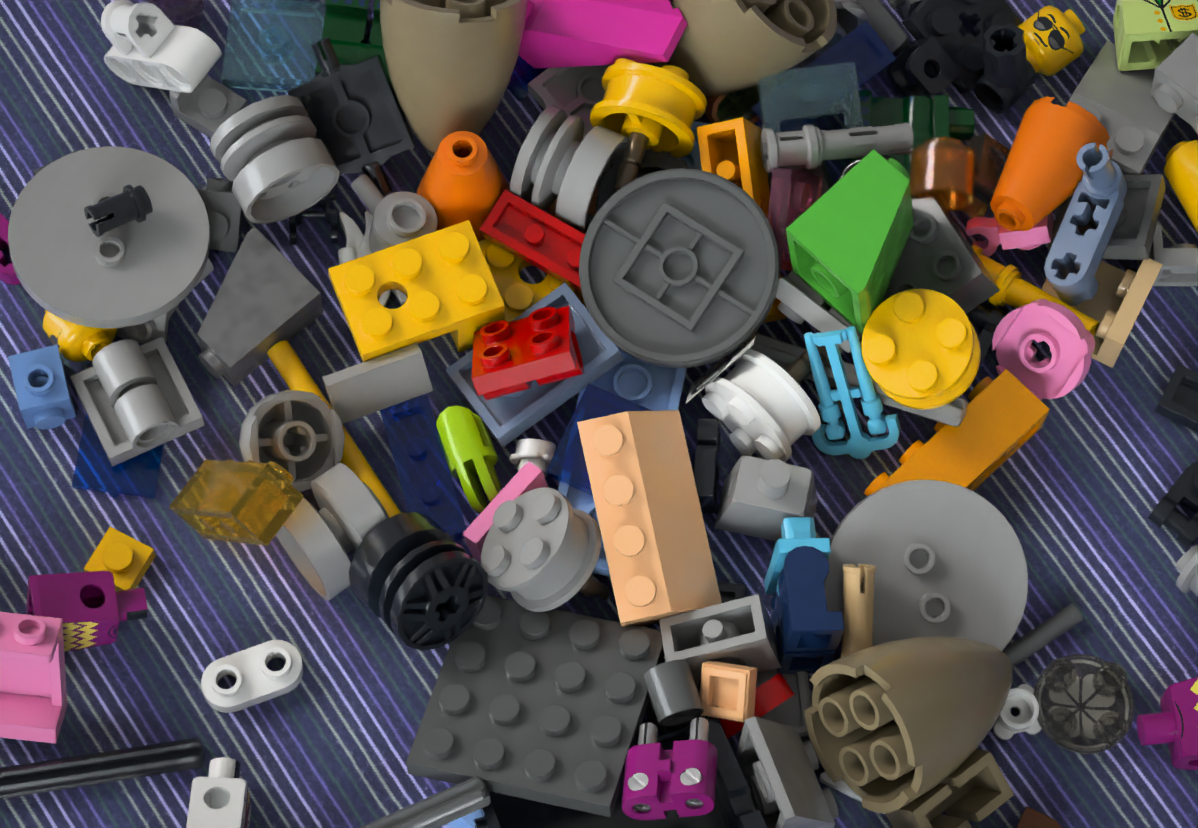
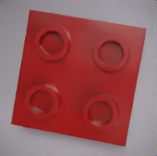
[471,306,584,400]

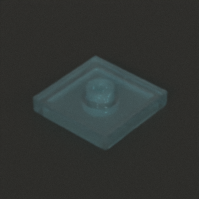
[221,0,326,92]

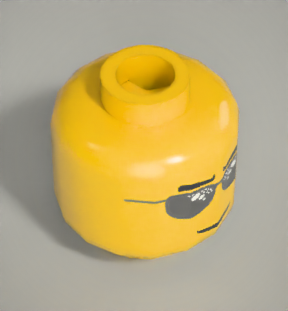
[42,310,117,362]

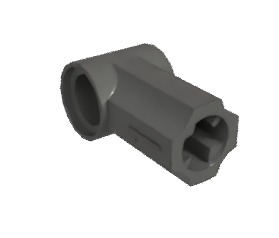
[644,660,704,735]

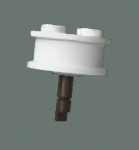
[702,346,828,462]

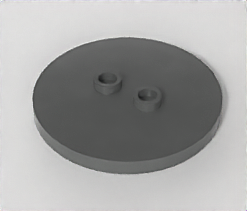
[579,168,780,368]

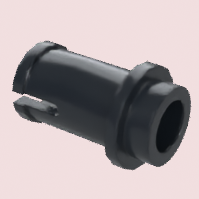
[84,184,153,237]

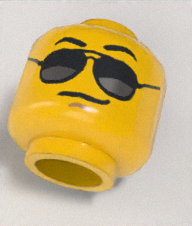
[1018,5,1086,76]

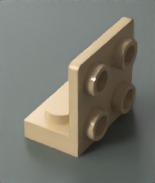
[1041,258,1163,368]

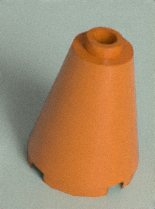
[990,96,1113,231]
[416,131,510,242]

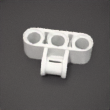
[101,0,222,93]

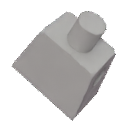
[714,456,818,541]

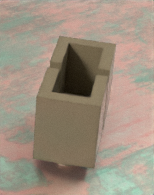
[885,749,1014,828]

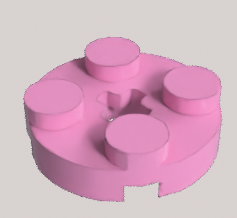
[992,299,1095,400]

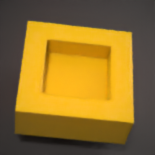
[84,527,156,591]

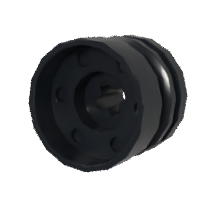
[349,512,488,651]

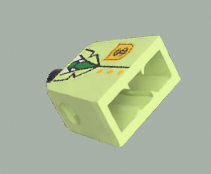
[1113,0,1198,71]

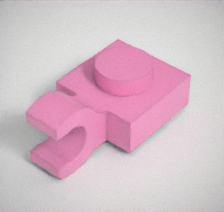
[966,212,1054,257]

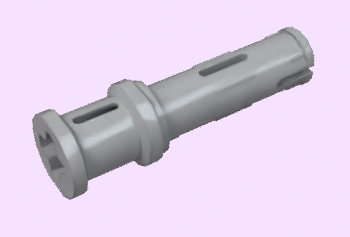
[760,123,913,173]

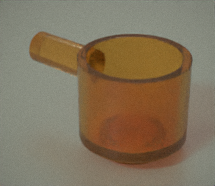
[910,137,987,218]

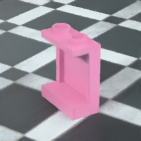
[0,611,67,744]

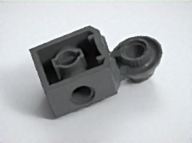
[836,155,1000,314]

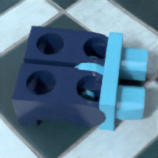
[764,517,844,674]

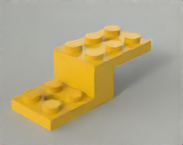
[328,215,587,362]

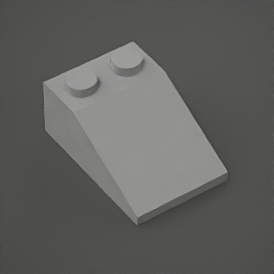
[1066,41,1175,174]
[736,716,839,828]

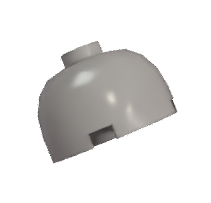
[239,390,345,492]

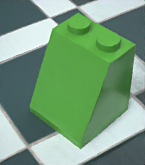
[786,149,913,335]

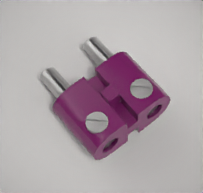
[622,717,718,820]

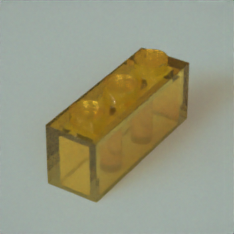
[169,459,304,546]

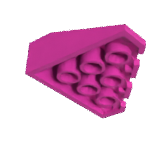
[518,0,687,69]

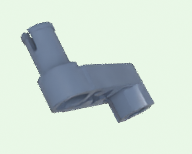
[1044,142,1127,306]

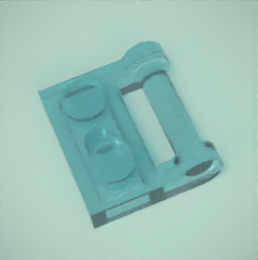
[757,62,863,133]

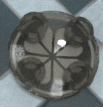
[1033,654,1134,754]

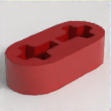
[709,672,795,739]

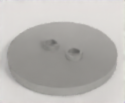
[8,146,210,328]
[824,479,1028,651]

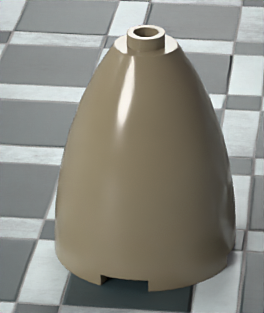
[380,0,528,155]
[650,0,837,98]
[804,636,1013,813]

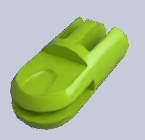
[436,405,502,513]

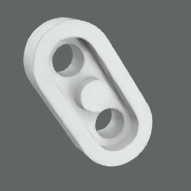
[201,640,303,713]

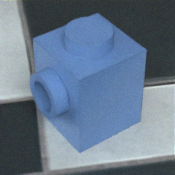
[8,345,76,430]

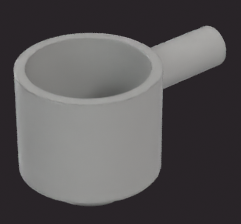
[351,174,437,253]

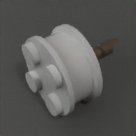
[481,487,610,612]

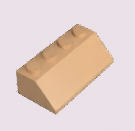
[577,410,722,627]

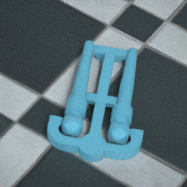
[804,326,900,459]

